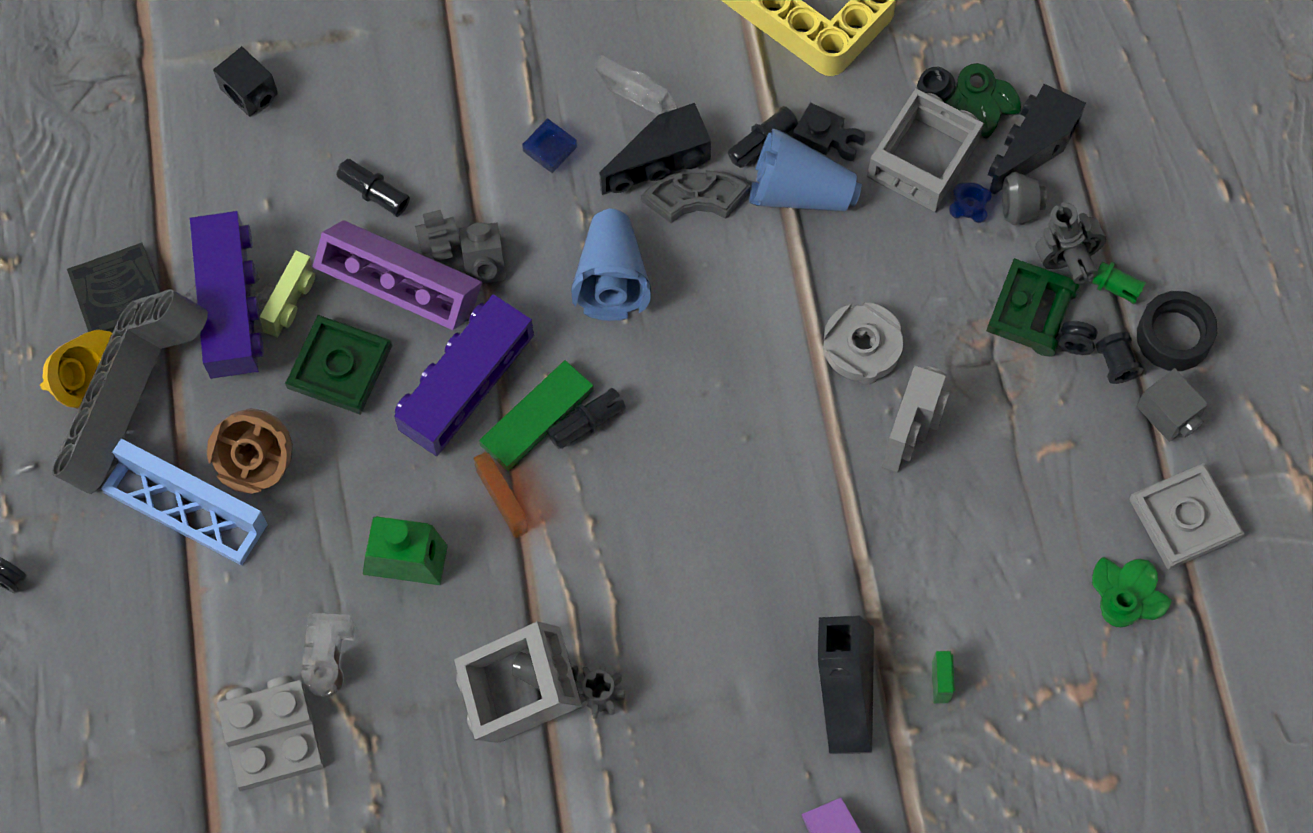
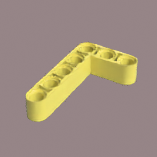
[721,0,896,76]

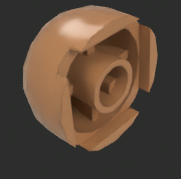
[207,408,293,494]

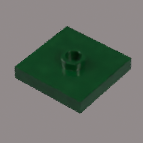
[285,315,392,415]

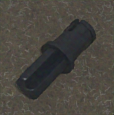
[728,106,798,168]
[336,159,410,217]
[548,388,626,449]

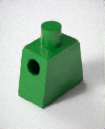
[363,516,448,585]

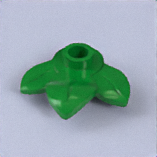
[1092,557,1172,628]

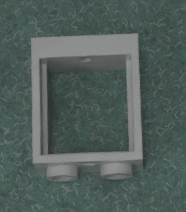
[867,88,984,212]
[454,622,582,743]

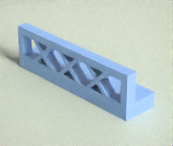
[101,438,268,566]

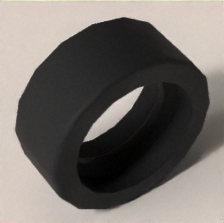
[1136,291,1218,371]

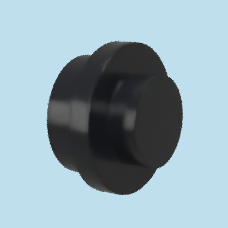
[917,67,956,102]

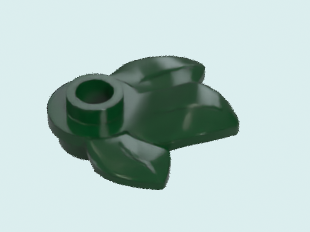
[944,63,1021,139]

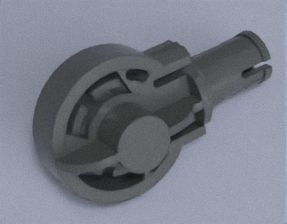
[1035,202,1106,284]

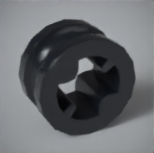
[1058,321,1098,355]
[0,557,27,593]

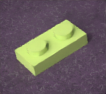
[260,250,315,338]

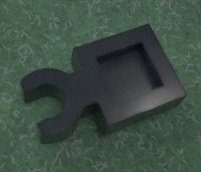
[792,102,866,161]

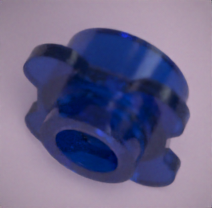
[949,183,992,223]

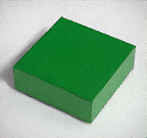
[932,651,955,703]

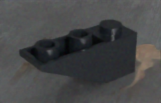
[988,84,1086,194]
[599,103,711,195]
[818,615,874,754]

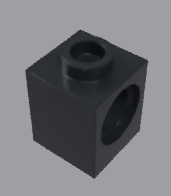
[213,46,278,117]

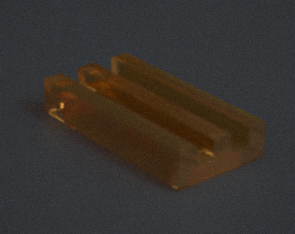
[473,451,529,539]

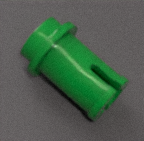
[1091,261,1146,305]

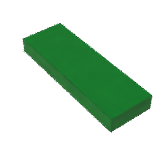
[479,360,594,471]

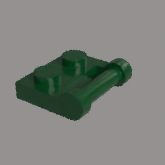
[986,258,1080,357]

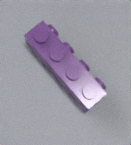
[313,220,482,330]

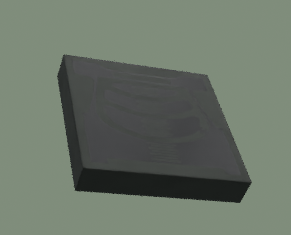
[67,243,160,333]

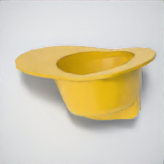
[40,330,112,408]

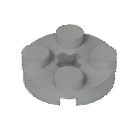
[823,303,903,384]

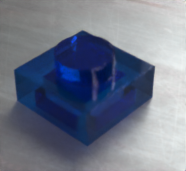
[522,118,577,173]

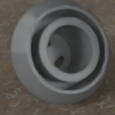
[1002,172,1047,225]

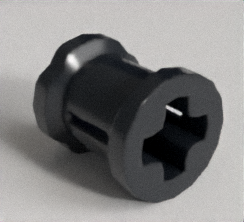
[1096,332,1144,384]

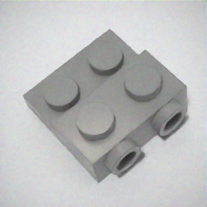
[882,365,950,473]
[217,676,324,791]

